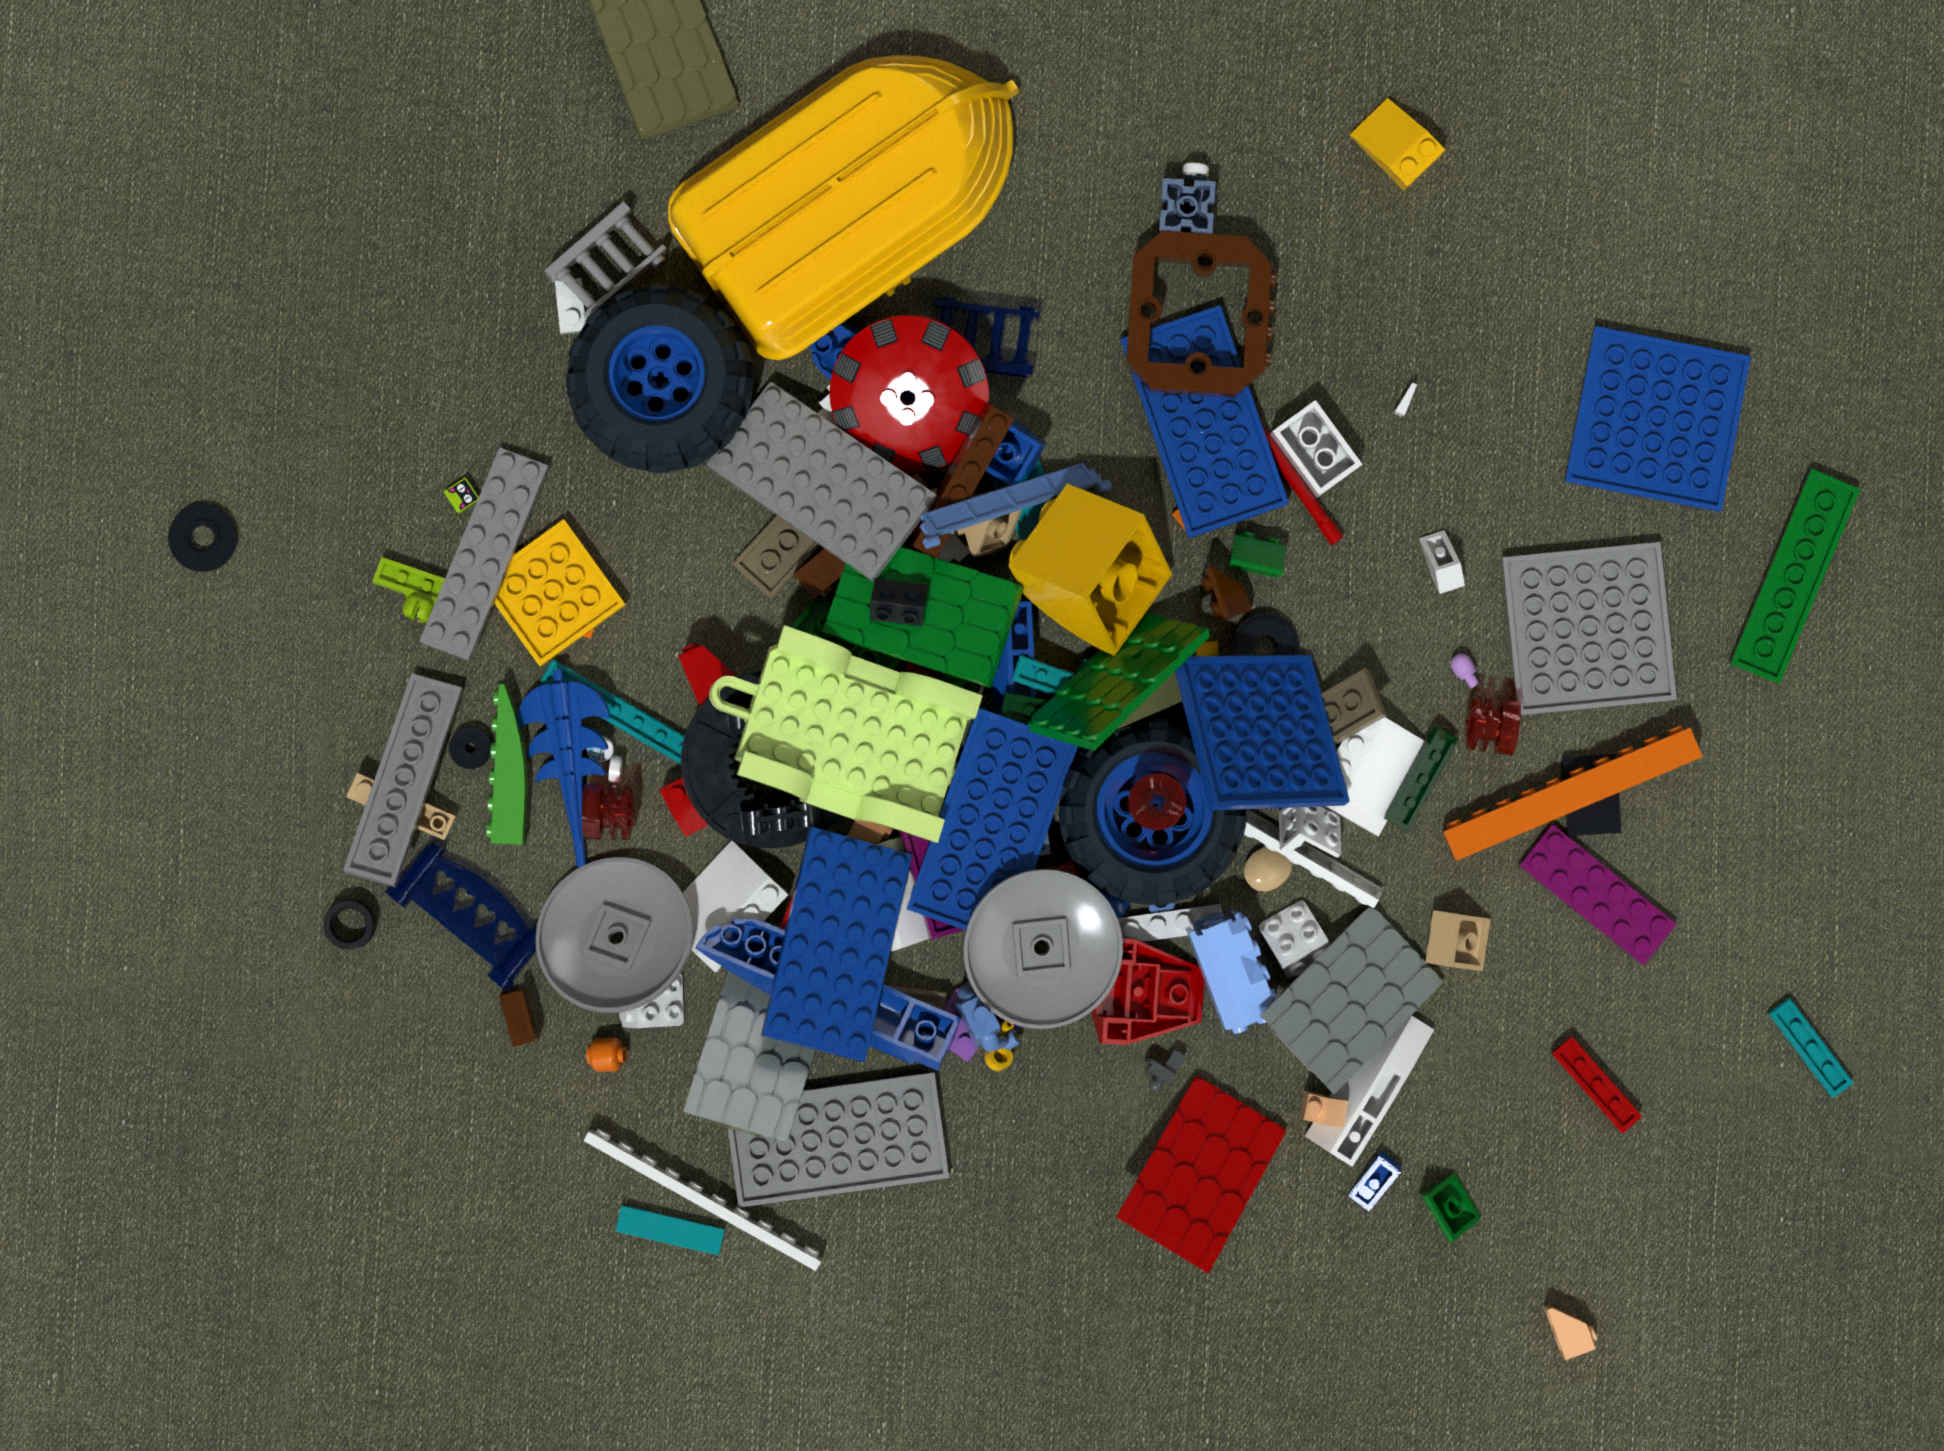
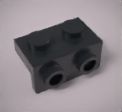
[870,578,928,626]

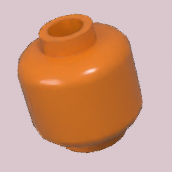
[586,1037,627,1072]

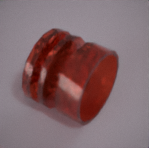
[1465,695,1521,756]
[1127,773,1186,831]
[582,784,635,840]

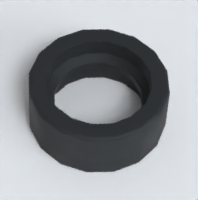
[323,899,376,950]

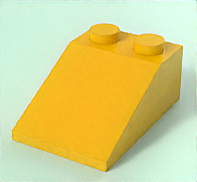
[1350,98,1445,191]

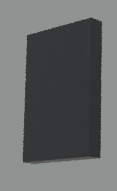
[1562,754,1621,836]

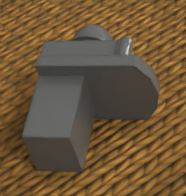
[1144,1049,1186,1092]

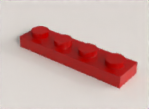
[1550,1036,1642,1134]

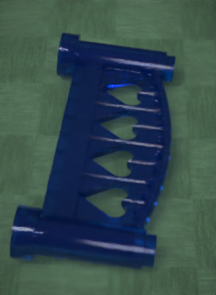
[384,841,537,992]

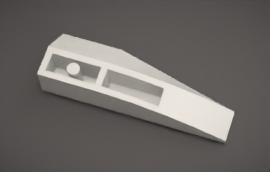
[1304,1015,1434,1167]

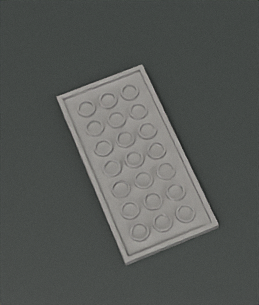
[706,381,938,582]
[728,1072,949,1208]

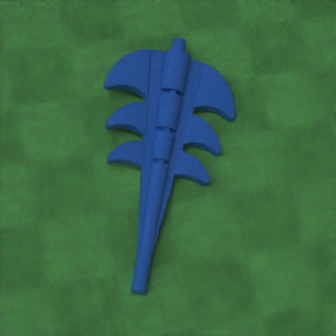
[517,669,611,867]

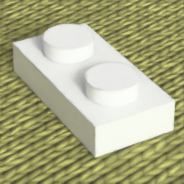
[555,278,586,334]

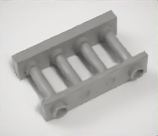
[544,201,666,320]

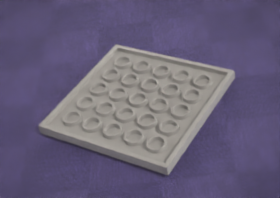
[1501,542,1677,716]

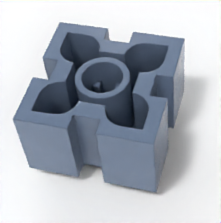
[1158,178,1216,234]

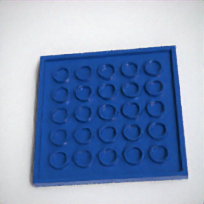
[1564,326,1751,512]
[1175,655,1350,810]

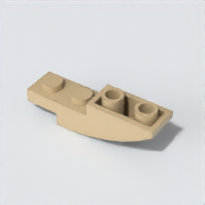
[346,772,455,840]

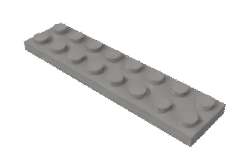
[419,447,549,662]
[343,673,463,887]

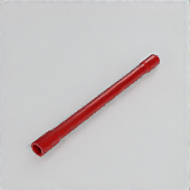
[1261,422,1344,546]

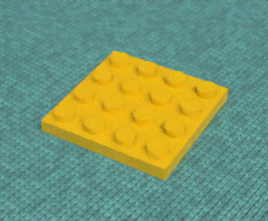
[494,519,626,667]

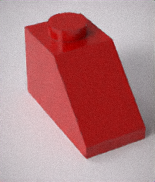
[659,778,708,837]

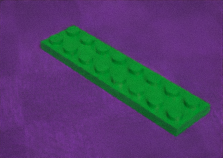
[1729,469,1860,685]

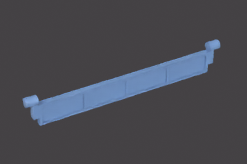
[920,463,1112,549]

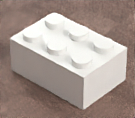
[1270,400,1362,498]

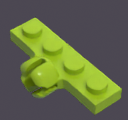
[372,557,445,623]

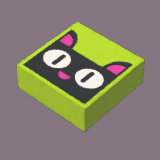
[444,477,479,514]

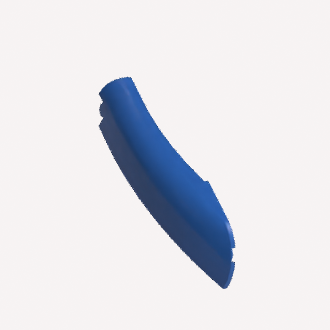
[696,918,961,1071]

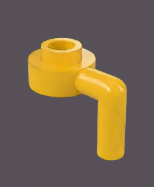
[984,1020,1014,1071]

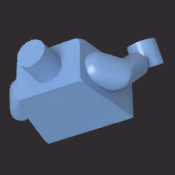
[954,982,1022,1051]

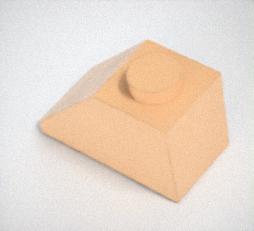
[1299,1091,1349,1127]
[1543,1305,1597,1360]

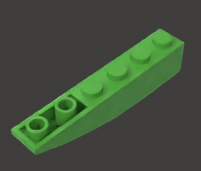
[486,684,528,845]

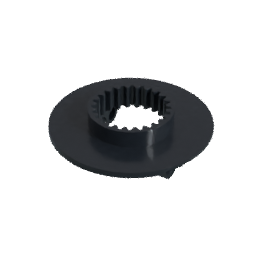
[681,671,842,848]

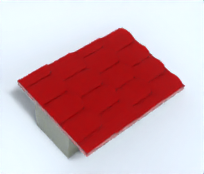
[1116,1074,1287,1273]

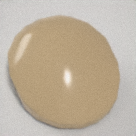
[1244,847,1292,892]

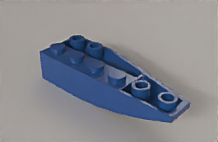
[990,601,1036,725]

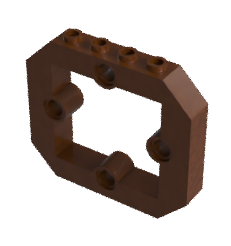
[1126,231,1276,398]

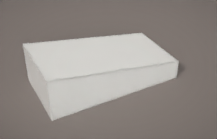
[1394,383,1417,417]

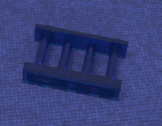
[934,296,1040,379]

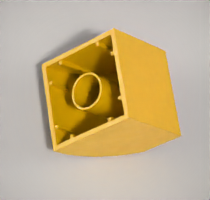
[1008,483,1172,656]

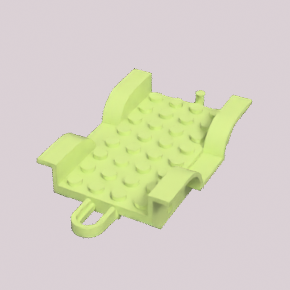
[709,625,982,843]

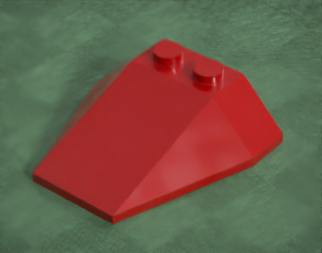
[1092,938,1204,1045]

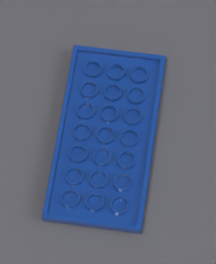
[1120,305,1289,539]
[906,708,1078,930]
[761,827,912,1062]

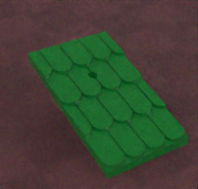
[822,547,1024,688]
[1028,613,1210,751]

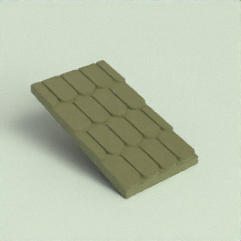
[587,0,738,140]

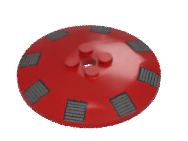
[829,315,989,473]

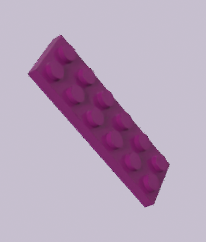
[1518,824,1677,965]

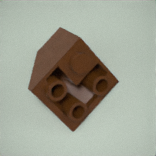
[1201,567,1252,622]

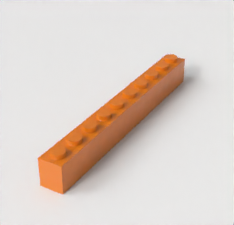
[1442,725,1703,861]

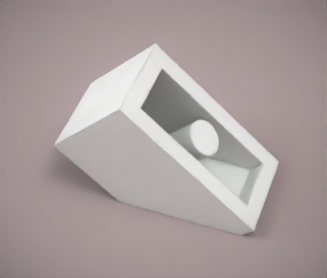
[1419,530,1465,594]

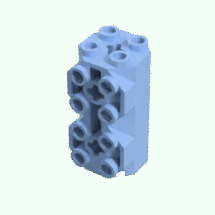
[1185,909,1277,1034]

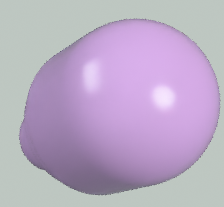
[1450,653,1479,689]

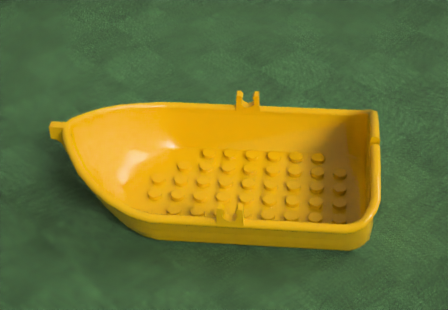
[668,55,1019,360]

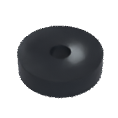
[449,727,492,769]

